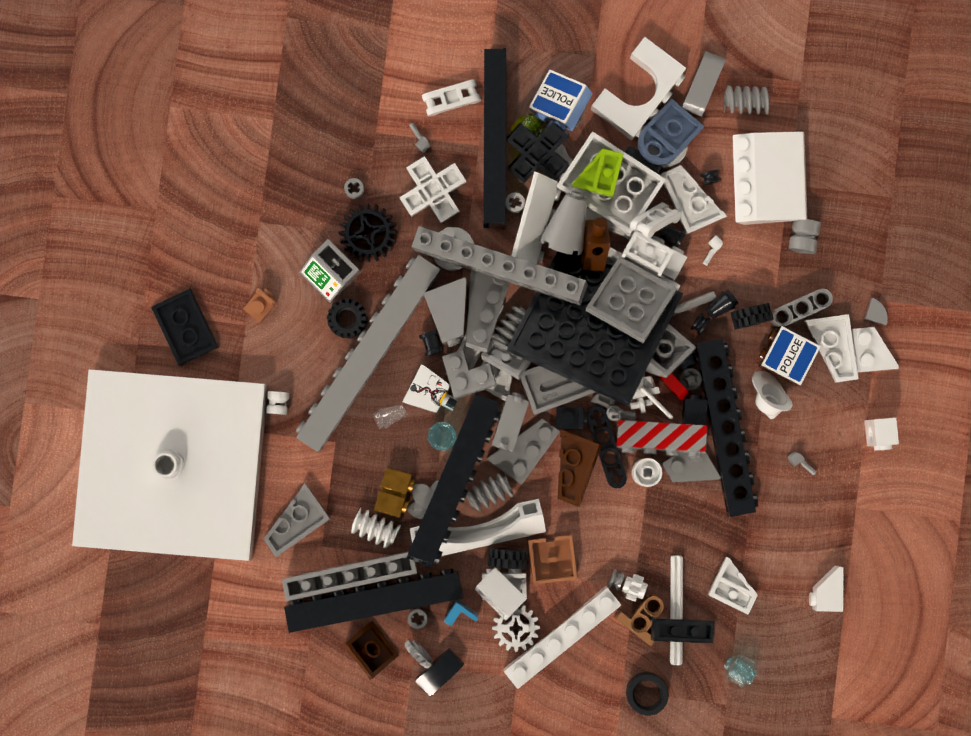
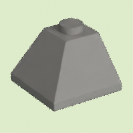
[646,324,696,378]

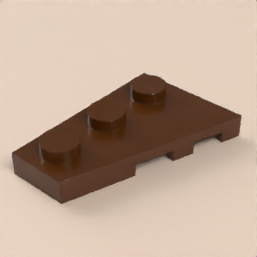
[558,429,602,507]

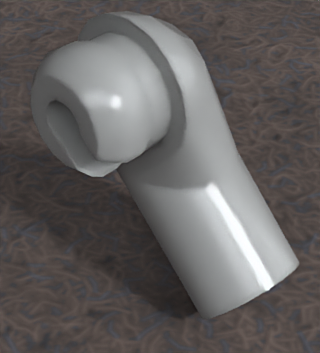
[606,405,635,421]

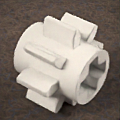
[621,574,648,602]

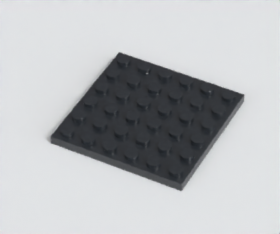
[507,251,683,407]

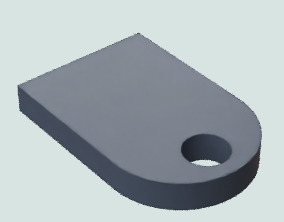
[638,98,704,165]

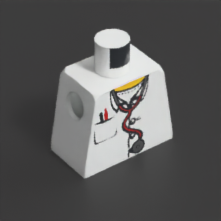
[403,364,458,413]

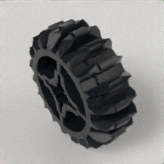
[339,203,398,263]

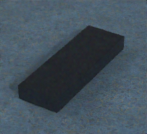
[651,618,715,643]

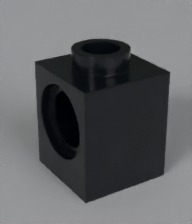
[682,395,708,425]

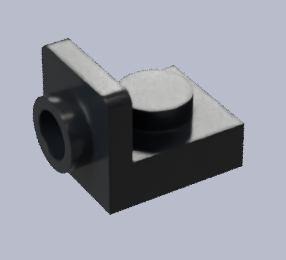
[556,407,587,429]

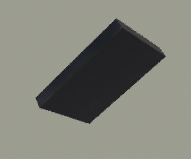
[151,288,219,366]

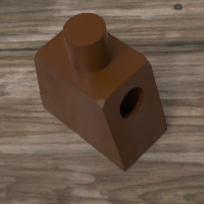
[580,218,610,271]

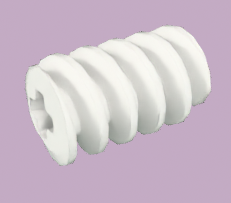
[351,508,401,549]

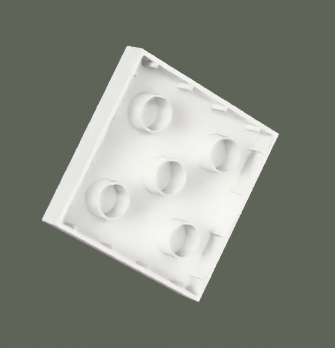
[72,369,268,561]

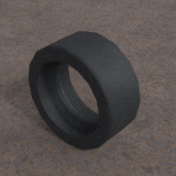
[626,672,669,716]

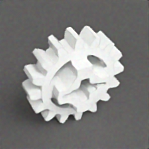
[492,604,540,652]

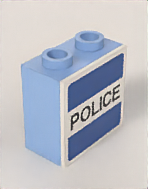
[529,69,593,132]

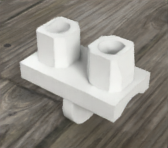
[630,376,660,414]

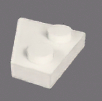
[851,327,899,372]
[708,557,758,615]

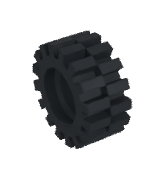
[327,298,367,339]
[731,303,773,330]
[488,548,529,569]

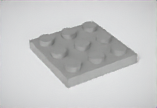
[586,256,677,343]

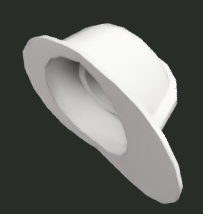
[752,370,793,419]

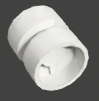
[631,458,662,487]

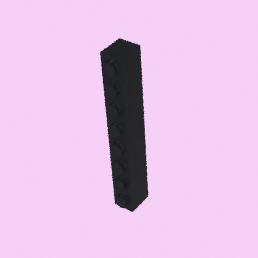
[407,393,502,568]
[284,568,463,633]

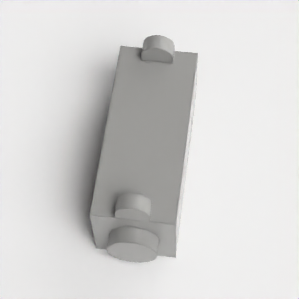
[491,392,529,452]

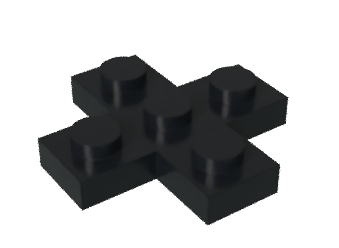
[506,120,570,183]

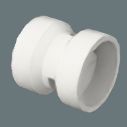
[266,391,289,415]

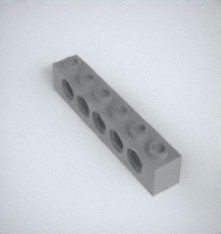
[282,551,418,601]

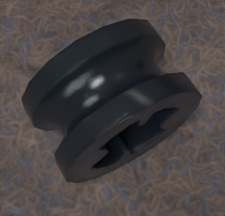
[700,170,722,185]
[690,313,710,335]

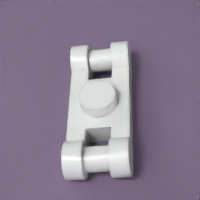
[422,79,482,117]
[630,202,682,238]

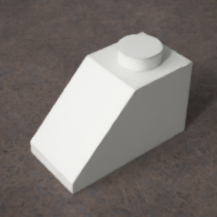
[809,566,843,612]

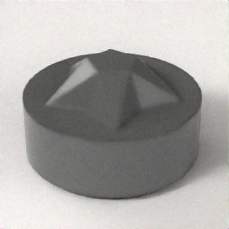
[679,368,702,390]

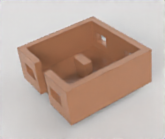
[528,535,577,585]

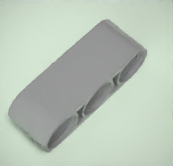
[682,51,726,117]
[770,289,833,327]

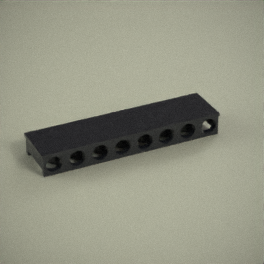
[483,48,506,229]

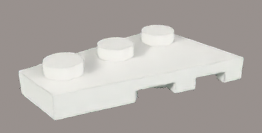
[660,165,727,235]
[804,314,859,383]

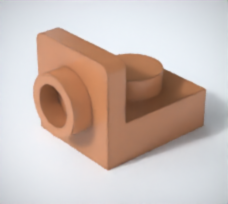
[243,288,277,323]

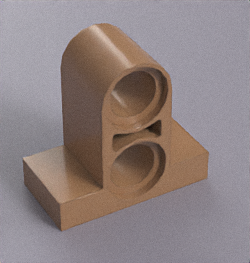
[614,595,664,646]

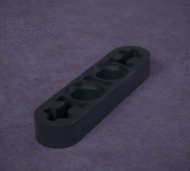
[587,406,627,489]

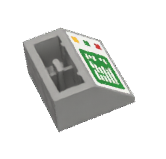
[299,239,361,303]

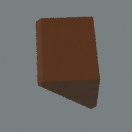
[343,621,399,680]

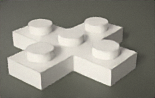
[399,156,466,224]

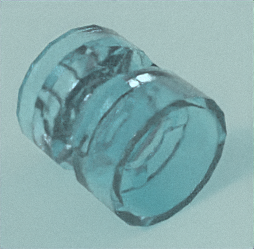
[428,422,457,451]

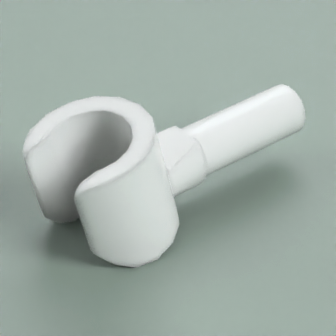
[703,236,723,266]

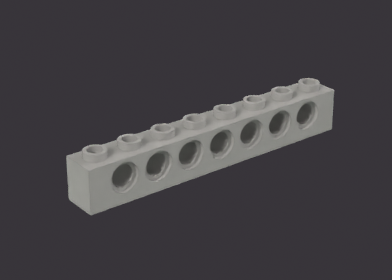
[411,226,588,306]

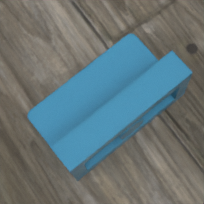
[444,600,479,626]

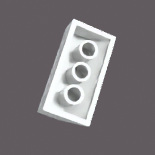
[511,172,561,264]

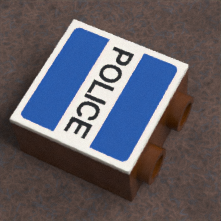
[757,326,821,386]

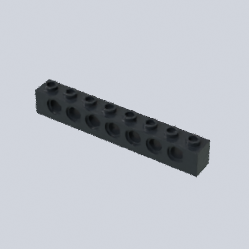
[695,339,758,517]

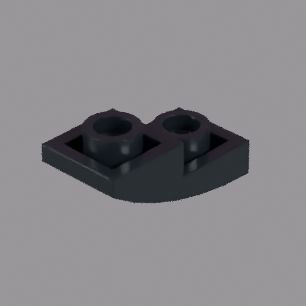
[415,648,464,696]

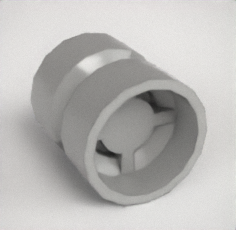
[788,219,821,254]

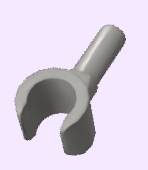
[409,123,430,153]
[787,452,817,475]

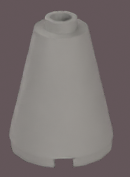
[540,191,587,255]

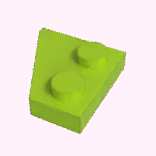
[571,148,624,198]

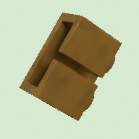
[374,467,415,517]

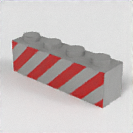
[617,420,708,458]

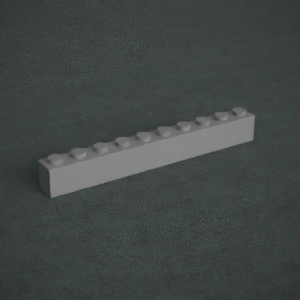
[296,255,441,452]

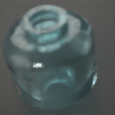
[724,654,758,687]

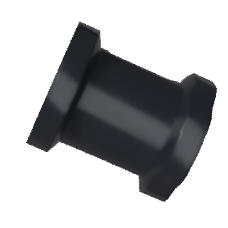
[659,224,686,248]
[419,330,444,357]

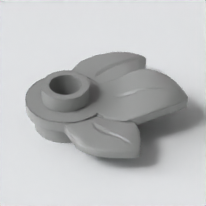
[407,481,439,519]

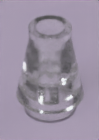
[373,404,407,429]

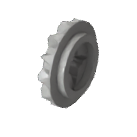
[405,639,433,668]

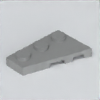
[487,419,560,485]
[263,483,331,557]

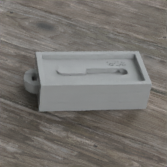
[520,366,595,415]

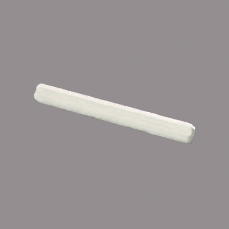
[670,555,683,665]

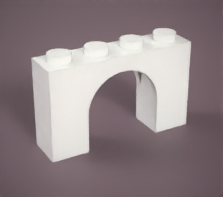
[591,37,686,141]

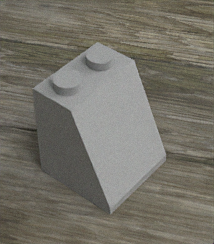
[423,278,467,347]

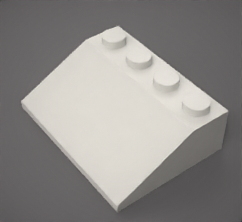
[556,131,666,235]
[733,132,807,225]

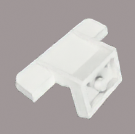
[607,231,681,291]

